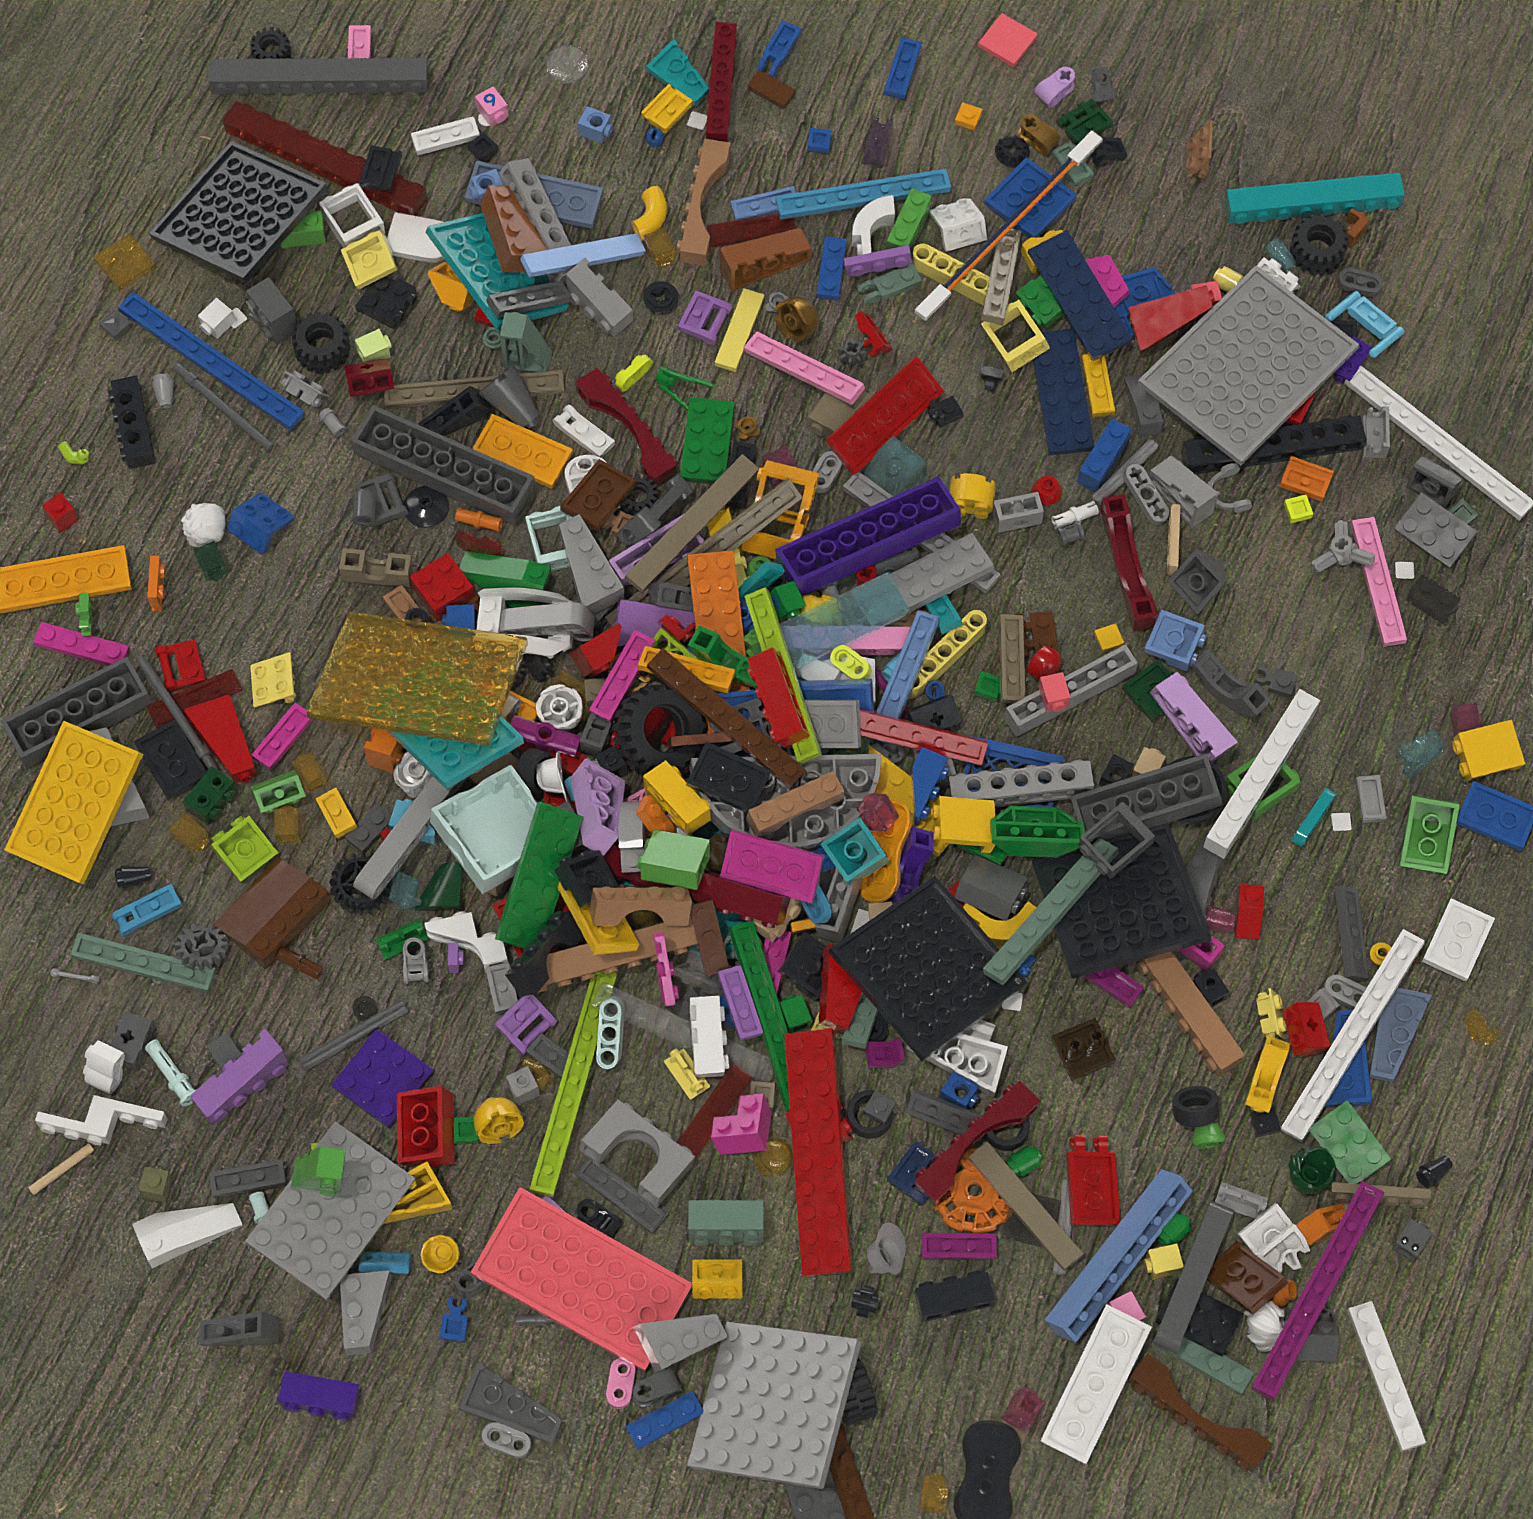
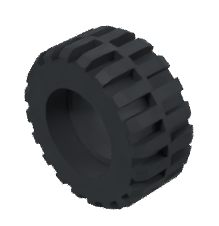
[612,684,707,773]

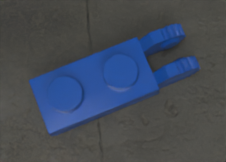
[757,21,802,78]

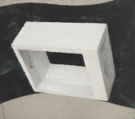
[319,183,385,248]

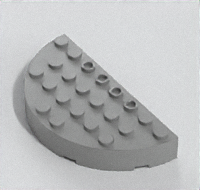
[690,754,881,852]

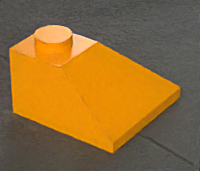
[428,262,474,311]

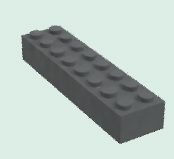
[351,405,536,525]

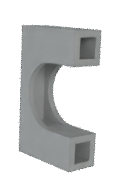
[580,1099,695,1208]

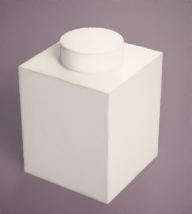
[198,298,236,339]

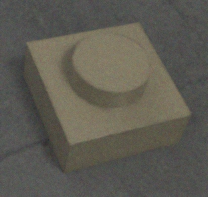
[750,1081,777,1107]

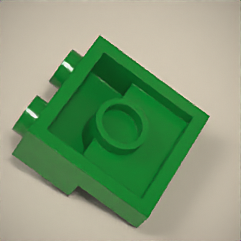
[1016,275,1064,330]

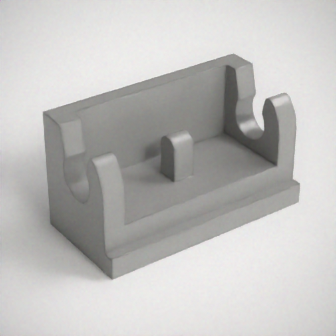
[1363,406,1390,458]

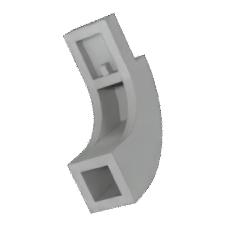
[619,801,646,873]

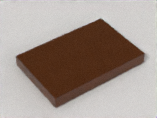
[560,459,637,532]
[1206,1241,1289,1315]

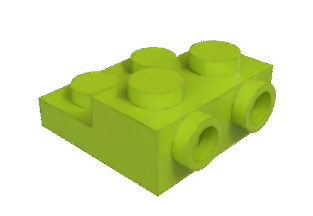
[210,816,278,882]

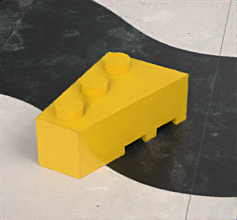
[643,760,711,836]

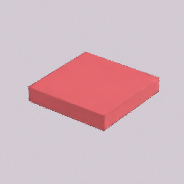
[978,13,1038,68]

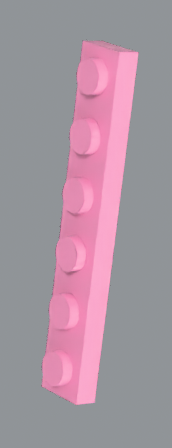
[744,331,865,405]
[1351,517,1407,647]

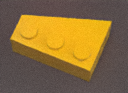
[383,1162,452,1224]

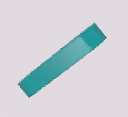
[1291,788,1337,848]

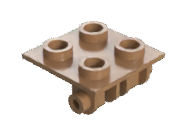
[1186,120,1213,178]

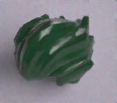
[1288,1147,1335,1195]

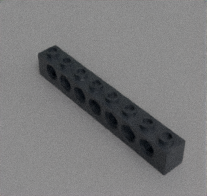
[1181,415,1366,475]

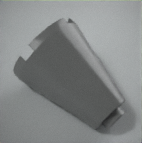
[479,365,539,429]

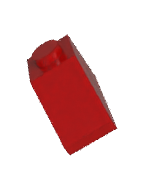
[1235,884,1264,940]

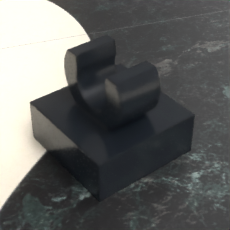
[980,365,1004,391]

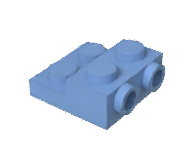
[1144,610,1207,672]

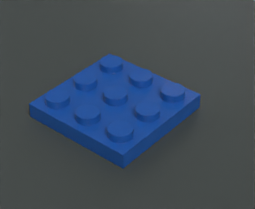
[984,157,1077,238]

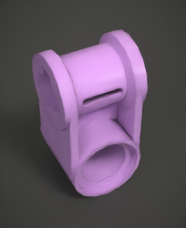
[1034,67,1075,108]

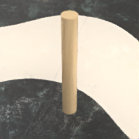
[28,1143,94,1195]

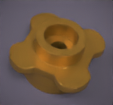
[735,416,760,440]

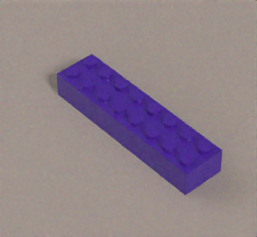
[775,476,961,596]

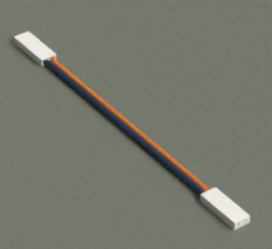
[915,131,1103,321]

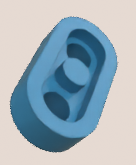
[800,884,832,924]

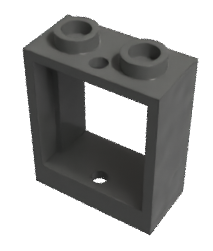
[1079,802,1155,879]

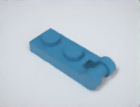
[111,884,182,936]

